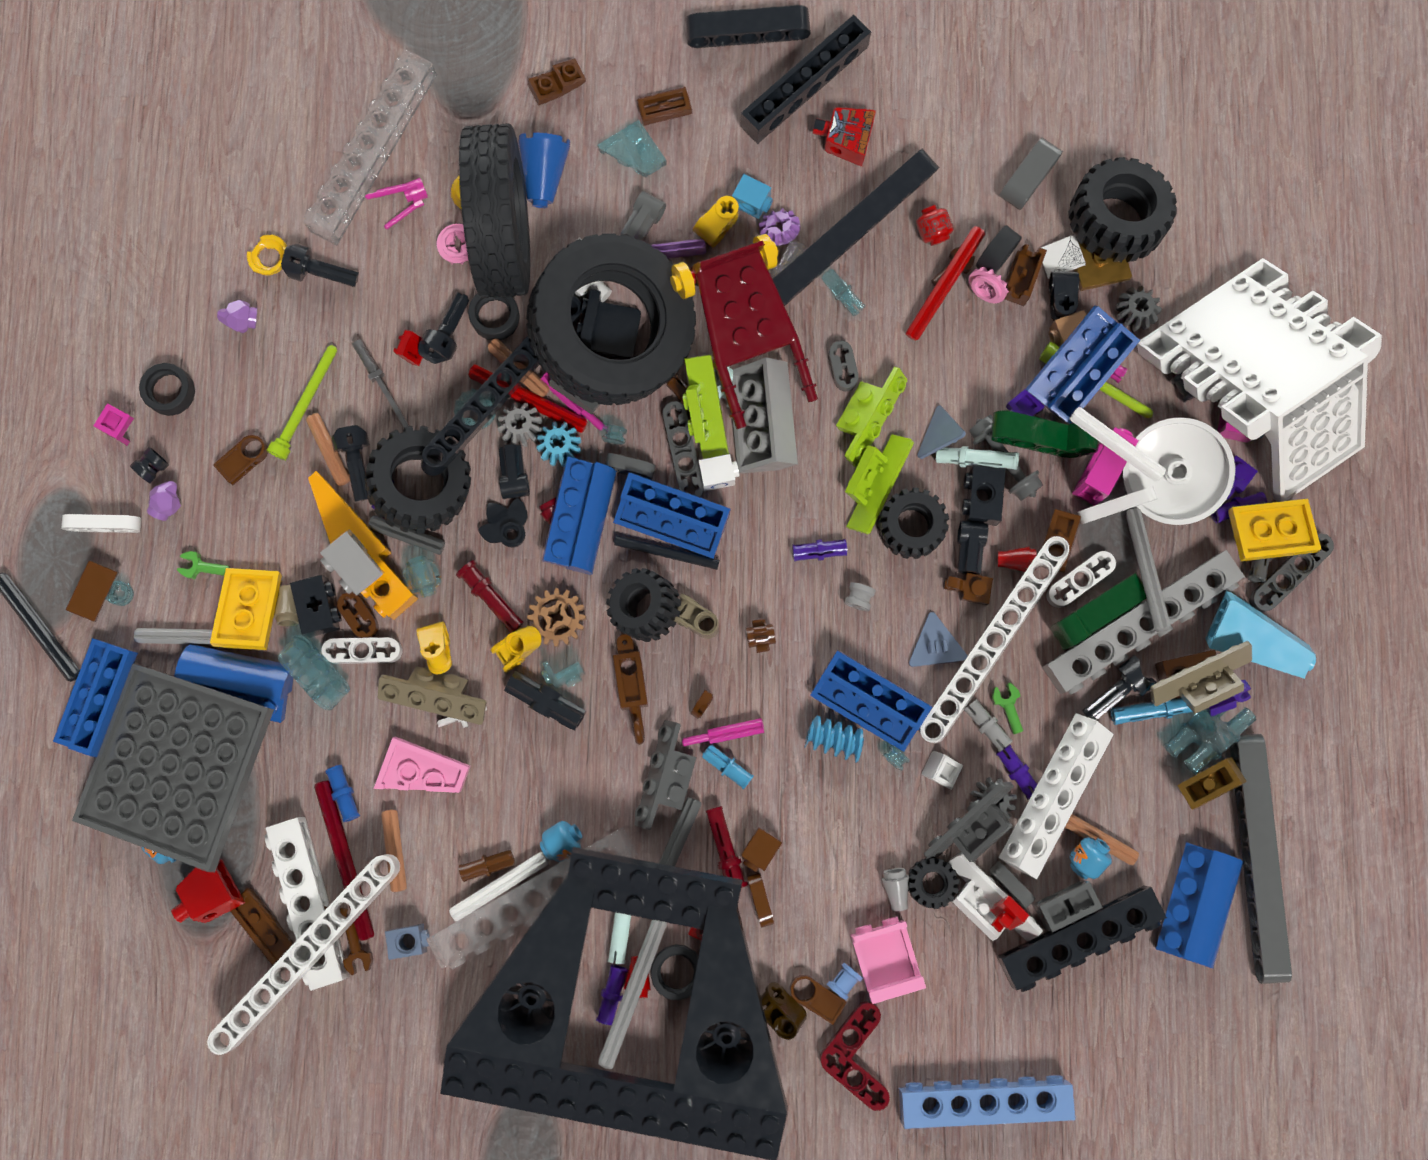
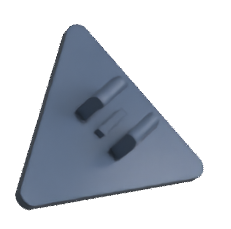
[917,405,966,459]
[909,612,968,667]

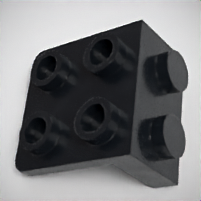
[577,289,641,359]

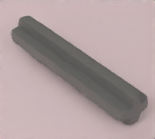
[368,515,445,555]
[659,797,701,866]

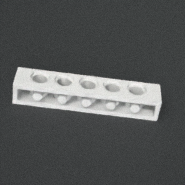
[999,713,1114,879]
[265,817,350,991]

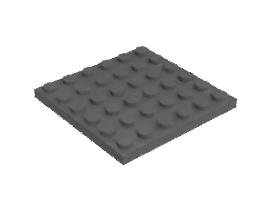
[72,663,274,872]

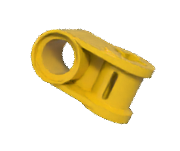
[693,196,739,248]
[416,621,452,674]
[490,626,542,673]

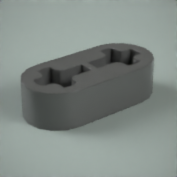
[829,341,858,392]
[604,453,656,480]
[988,861,1035,909]

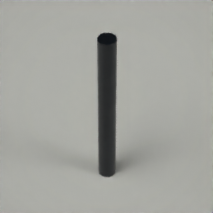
[614,535,720,570]

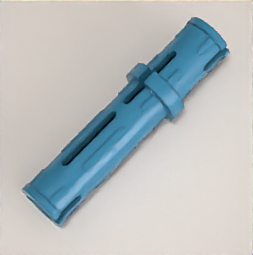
[1110,697,1193,725]

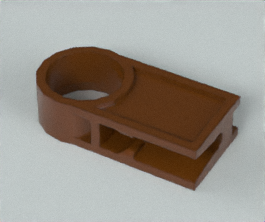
[213,435,268,485]
[790,975,847,1025]

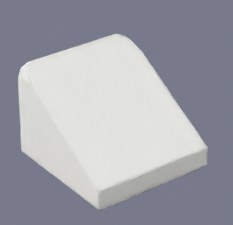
[922,751,963,790]

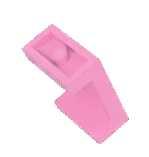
[850,917,926,1004]

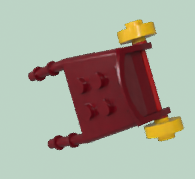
[670,234,818,429]

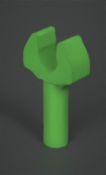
[177,551,230,579]
[991,683,1023,735]

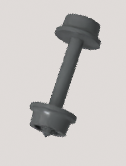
[969,415,1043,501]

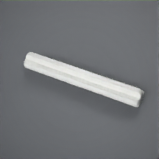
[1070,407,1166,482]
[449,852,548,921]

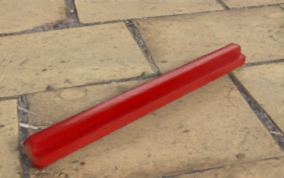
[906,226,985,341]
[468,364,588,433]

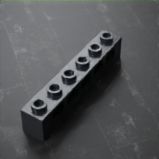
[740,14,871,144]
[996,885,1167,992]

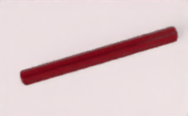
[314,780,374,941]

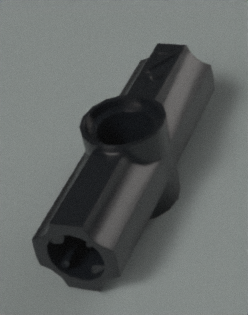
[504,671,586,731]

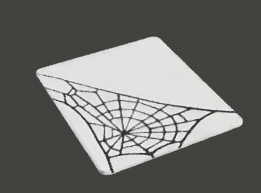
[1041,235,1086,279]

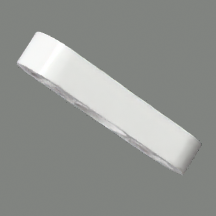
[1077,486,1157,524]
[61,514,141,533]
[1046,551,1116,608]
[321,637,402,664]

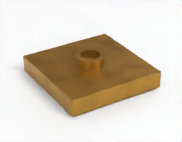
[1074,240,1132,291]

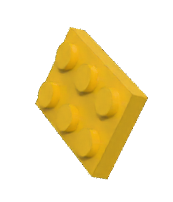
[1228,499,1321,561]
[210,568,282,650]

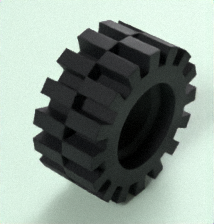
[908,858,959,909]

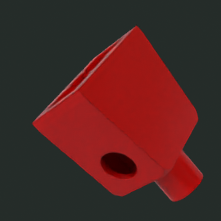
[171,859,245,923]

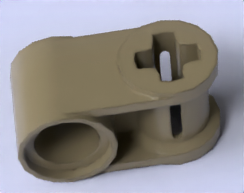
[674,593,719,639]

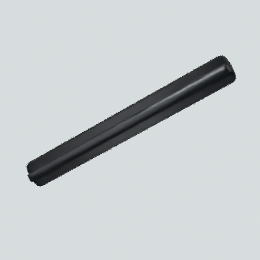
[0,573,80,682]

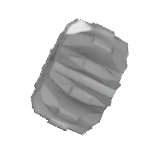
[498,402,543,447]

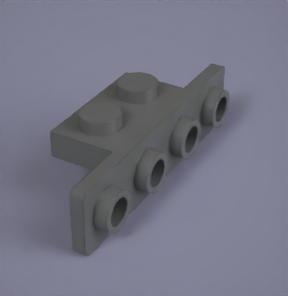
[634,720,697,830]
[924,781,1014,862]

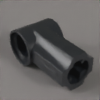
[499,444,530,499]
[957,520,988,575]

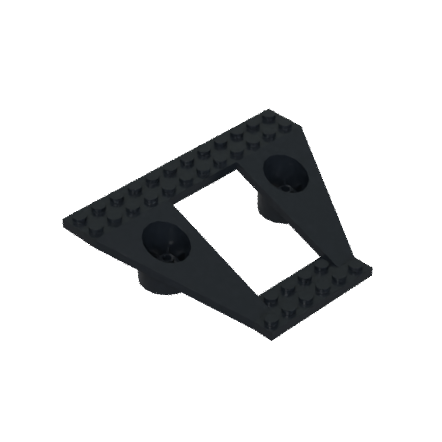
[440,847,788,1160]

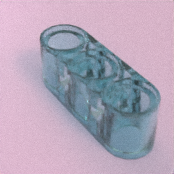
[278,634,350,710]

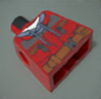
[813,107,876,166]

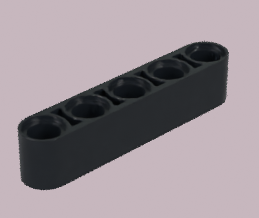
[685,5,811,48]

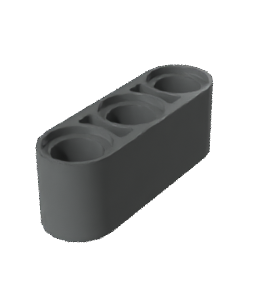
[999,137,1063,210]

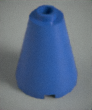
[518,132,570,208]

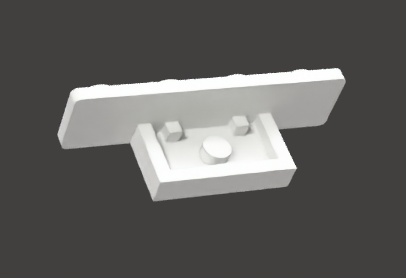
[948,852,1043,941]

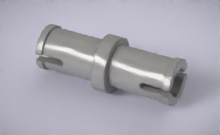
[964,699,1013,752]

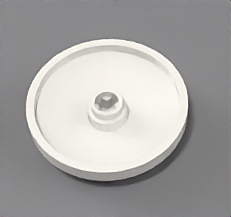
[1123,418,1235,525]

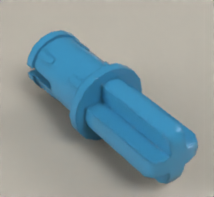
[702,745,754,790]

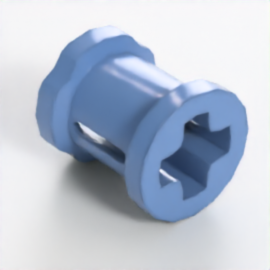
[827,962,863,1000]

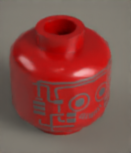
[916,205,954,246]

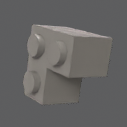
[320,530,384,596]

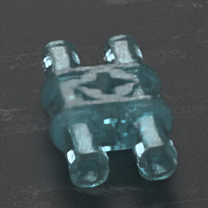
[1164,707,1257,774]

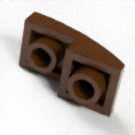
[527,58,586,106]

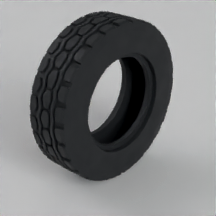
[459,123,530,298]
[526,233,696,405]

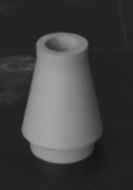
[882,868,909,911]

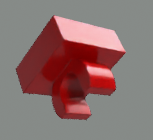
[393,330,423,366]
[990,896,1030,933]

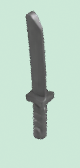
[352,339,409,427]

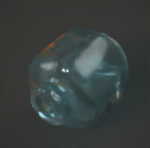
[402,556,442,598]

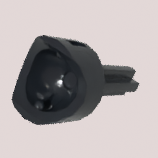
[281,244,359,287]
[418,292,470,364]
[331,425,370,502]
[1082,655,1157,720]

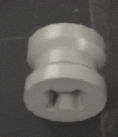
[844,582,876,611]

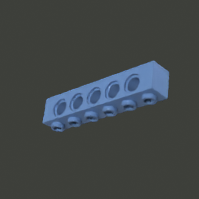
[899,1075,1075,1129]

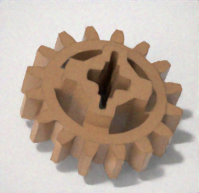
[527,588,587,647]

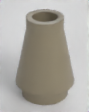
[274,585,299,627]

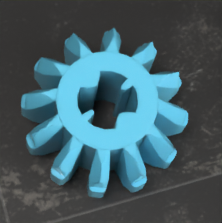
[536,422,581,467]

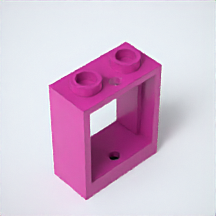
[1071,427,1139,506]

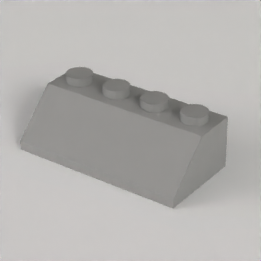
[732,357,798,474]

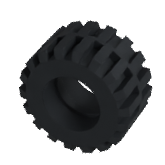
[878,488,949,559]
[606,568,681,642]

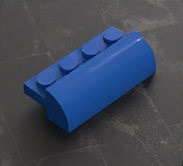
[1025,305,1140,424]
[542,457,616,575]
[613,472,731,559]
[53,638,138,757]
[174,644,295,723]
[810,650,932,752]
[1156,842,1243,969]

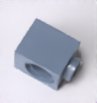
[385,924,430,960]

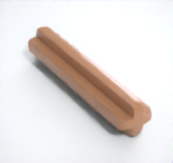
[488,338,549,397]
[306,413,350,486]
[381,810,407,892]
[1065,814,1139,865]

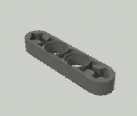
[663,401,703,498]
[1249,533,1334,613]

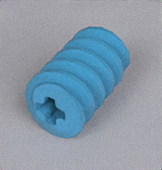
[804,715,864,763]

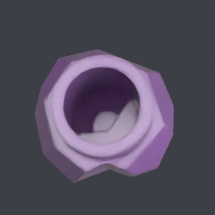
[217,300,257,333]
[147,481,181,521]

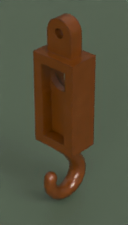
[613,634,648,745]

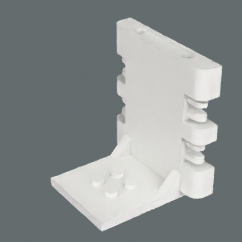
[1137,258,1382,502]

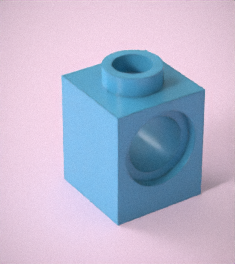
[732,174,773,219]

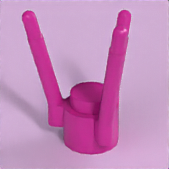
[365,178,428,229]

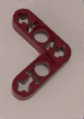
[820,1001,890,1111]

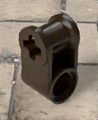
[760,982,807,1040]

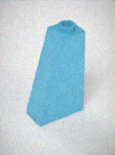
[1205,591,1316,679]

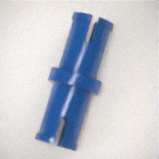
[325,765,360,823]

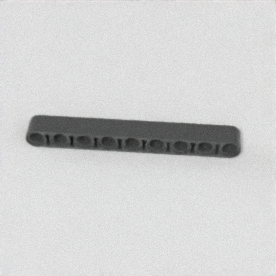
[1230,734,1292,984]

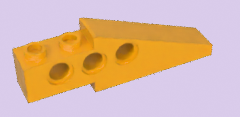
[308,471,418,620]

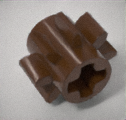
[746,619,776,653]

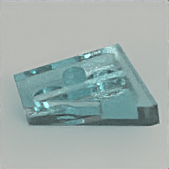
[597,120,667,177]

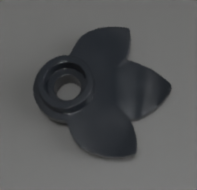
[478,498,528,548]

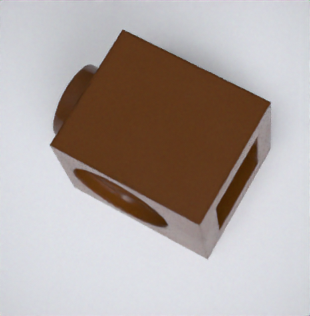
[741,827,782,872]

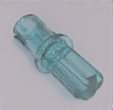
[822,269,866,317]

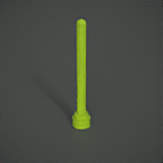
[1039,341,1153,418]
[266,345,337,461]

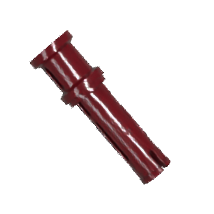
[456,560,524,633]
[705,806,748,888]

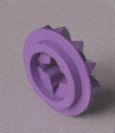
[759,208,800,246]

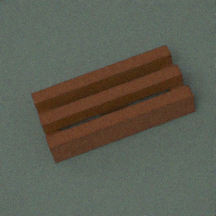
[637,87,692,126]

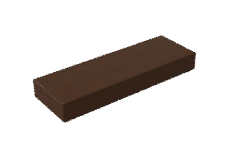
[230,887,294,966]

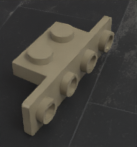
[1151,641,1252,714]
[378,666,487,725]

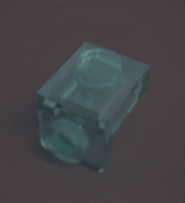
[541,661,586,689]

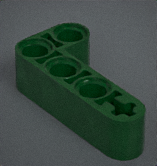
[991,410,1099,458]
[1049,572,1147,650]

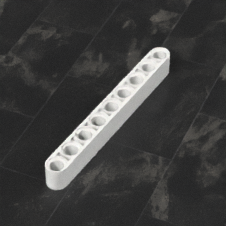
[920,536,1069,743]
[207,854,400,1055]

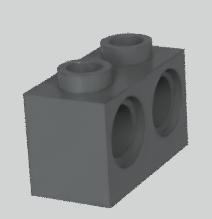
[1033,880,1103,932]

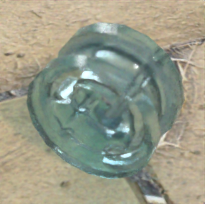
[602,425,627,444]
[106,581,134,606]
[882,745,910,771]

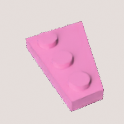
[374,737,471,793]

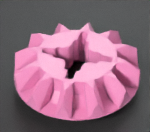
[437,224,468,265]
[969,267,1009,303]

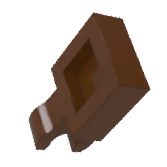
[944,573,993,605]

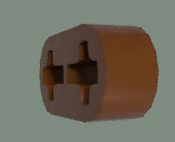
[337,592,379,638]
[747,873,774,928]

